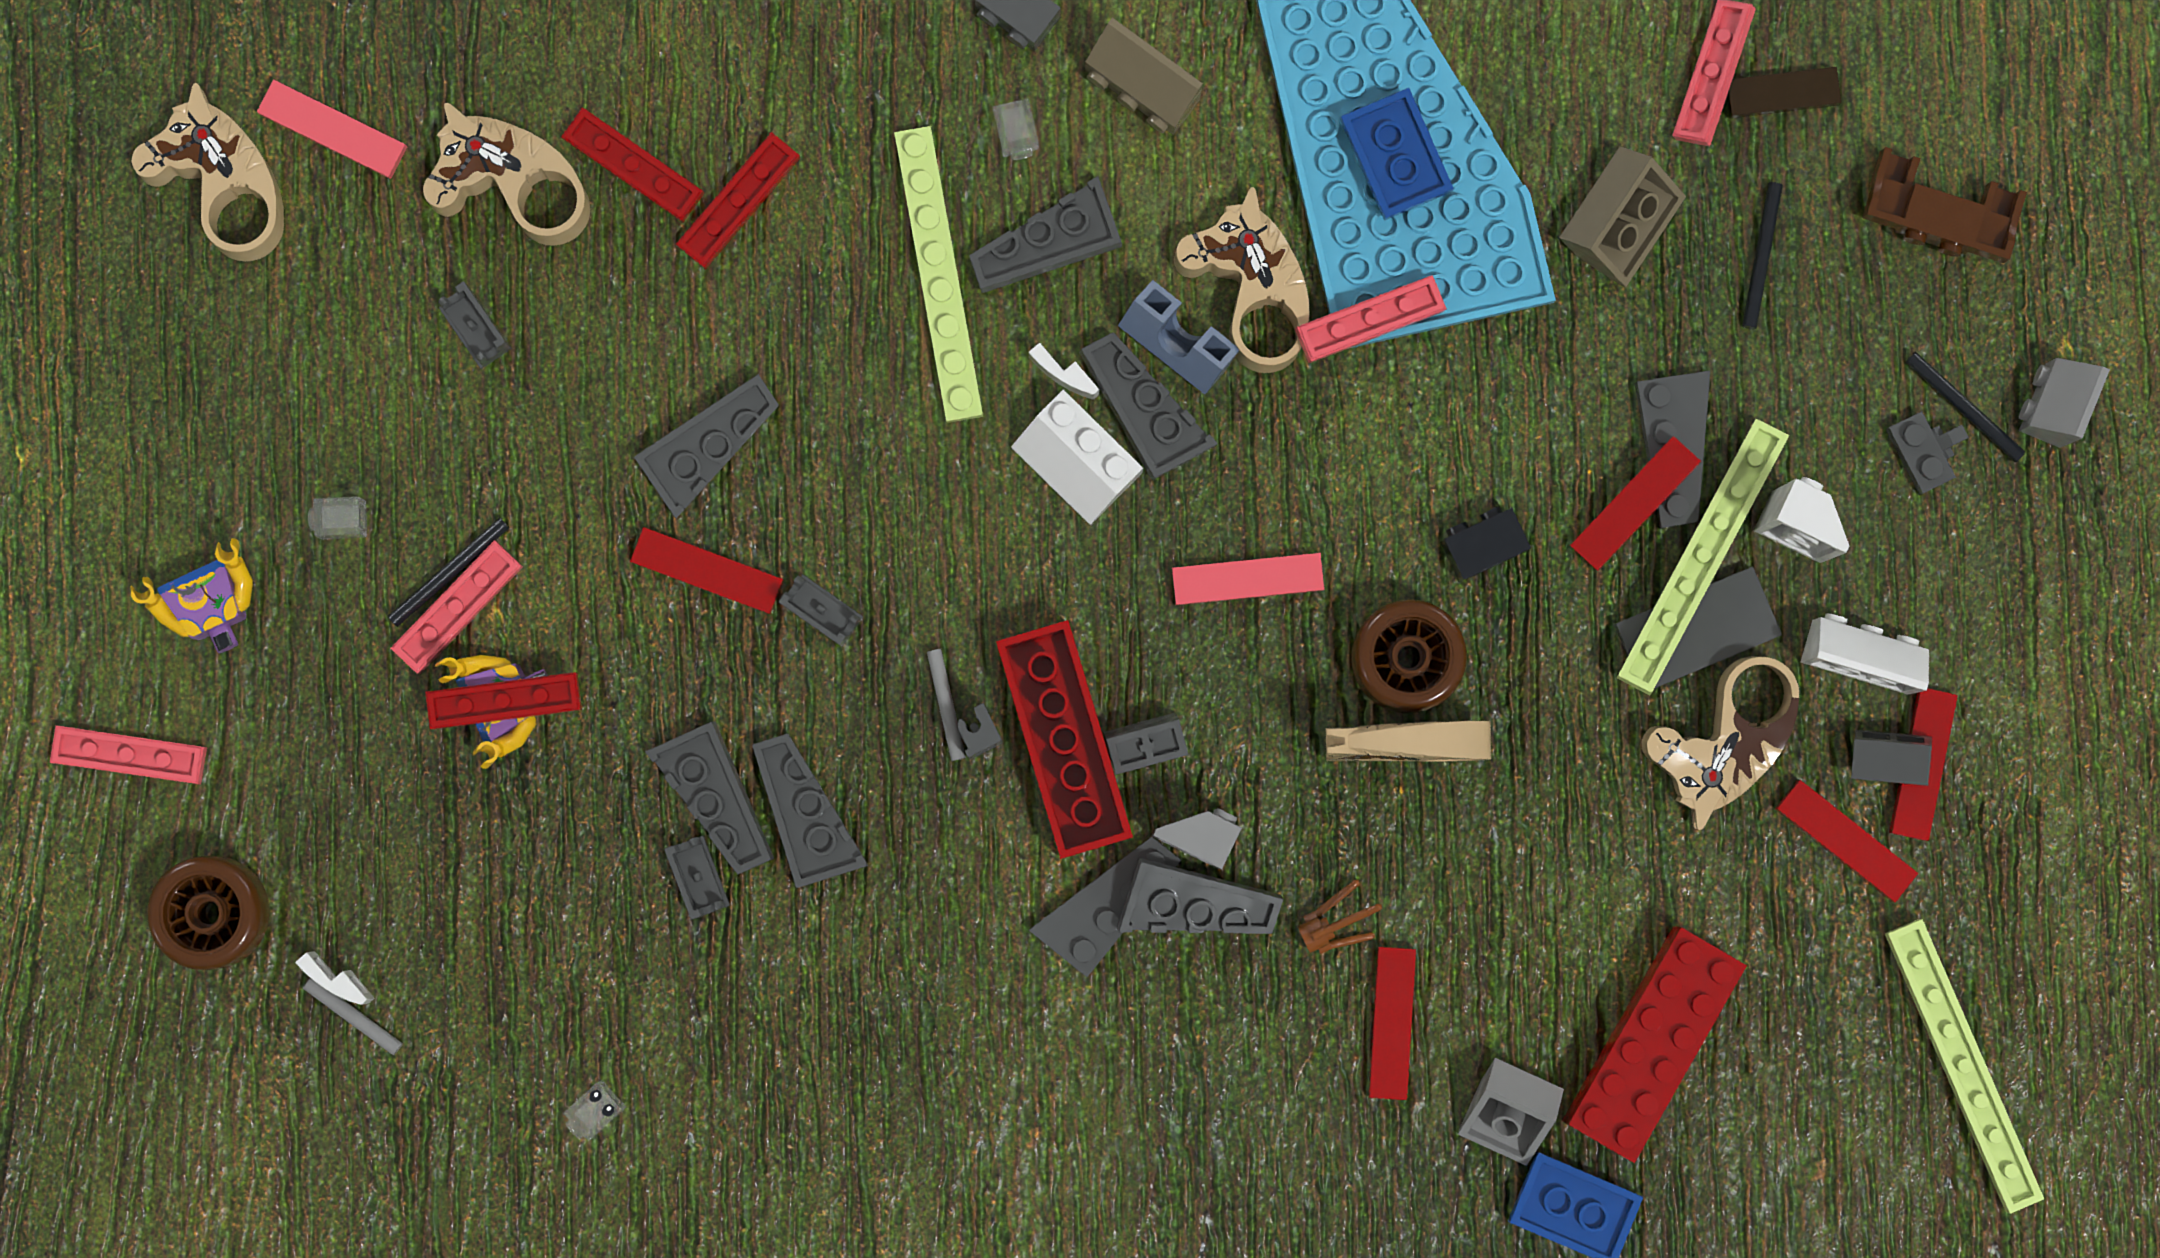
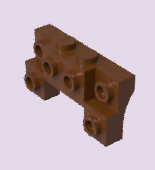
[1862,147,2027,263]

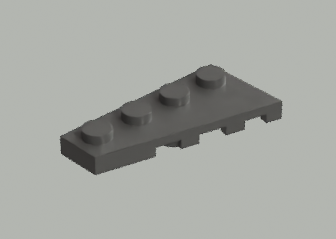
[969,176,1122,293]
[1079,332,1218,481]
[1635,370,1710,529]
[634,374,779,518]
[645,721,775,875]
[752,734,869,888]
[1029,837,1181,977]
[1117,858,1283,934]

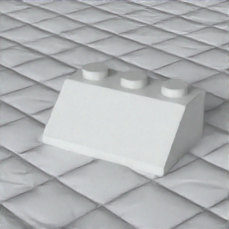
[1011,390,1143,525]
[1753,477,1849,563]
[1801,613,1929,695]

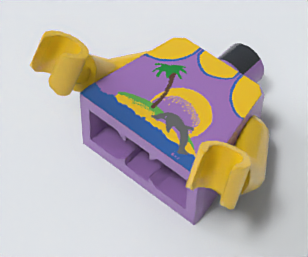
[130,538,253,653]
[435,655,548,769]

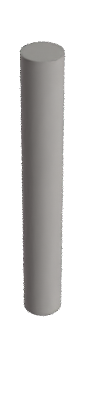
[927,649,966,761]
[303,978,403,1056]

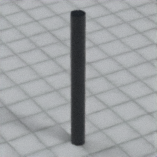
[1742,182,1783,329]
[1905,351,2026,463]
[388,517,510,627]

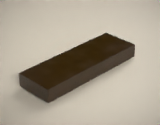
[1727,67,1842,118]

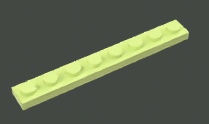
[894,126,983,423]
[1617,419,1789,695]
[1884,919,2044,1214]

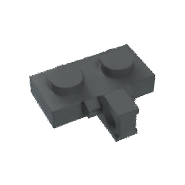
[1886,411,1969,495]

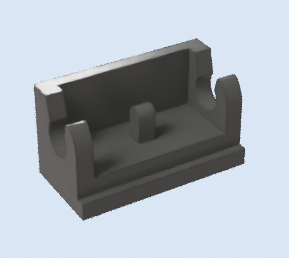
[438,281,512,369]
[778,574,864,647]
[958,703,1003,760]
[1104,713,1188,775]
[1851,730,1932,786]
[664,836,730,920]

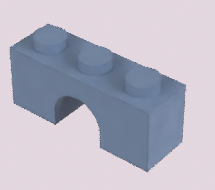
[1118,280,1239,394]

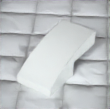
[1028,343,1099,400]
[295,951,375,1005]

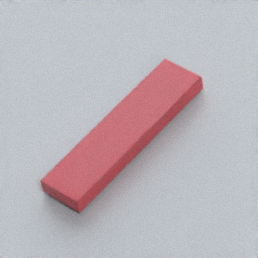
[1672,0,1756,147]
[257,79,407,179]
[1295,275,1447,363]
[390,540,523,675]
[1172,553,1324,606]
[50,726,207,784]

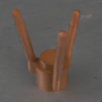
[1297,879,1382,954]

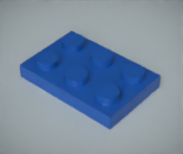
[1340,88,1454,221]
[1508,1151,1643,1258]

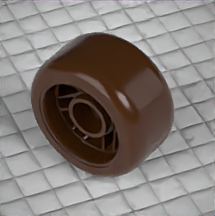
[1351,599,1467,714]
[147,856,270,970]

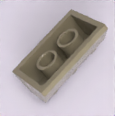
[1085,17,1203,136]
[1559,146,1686,287]

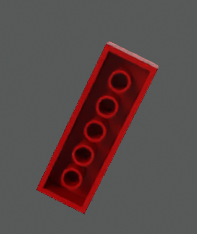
[996,620,1133,859]
[1562,926,1747,1164]

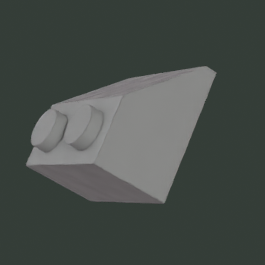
[2019,358,2110,448]
[1151,808,1242,869]
[1458,1058,1564,1166]

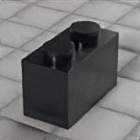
[1440,506,1531,583]

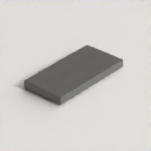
[1614,566,1782,693]

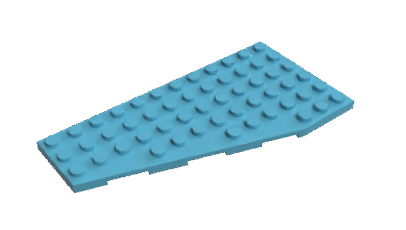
[1256,0,1556,349]

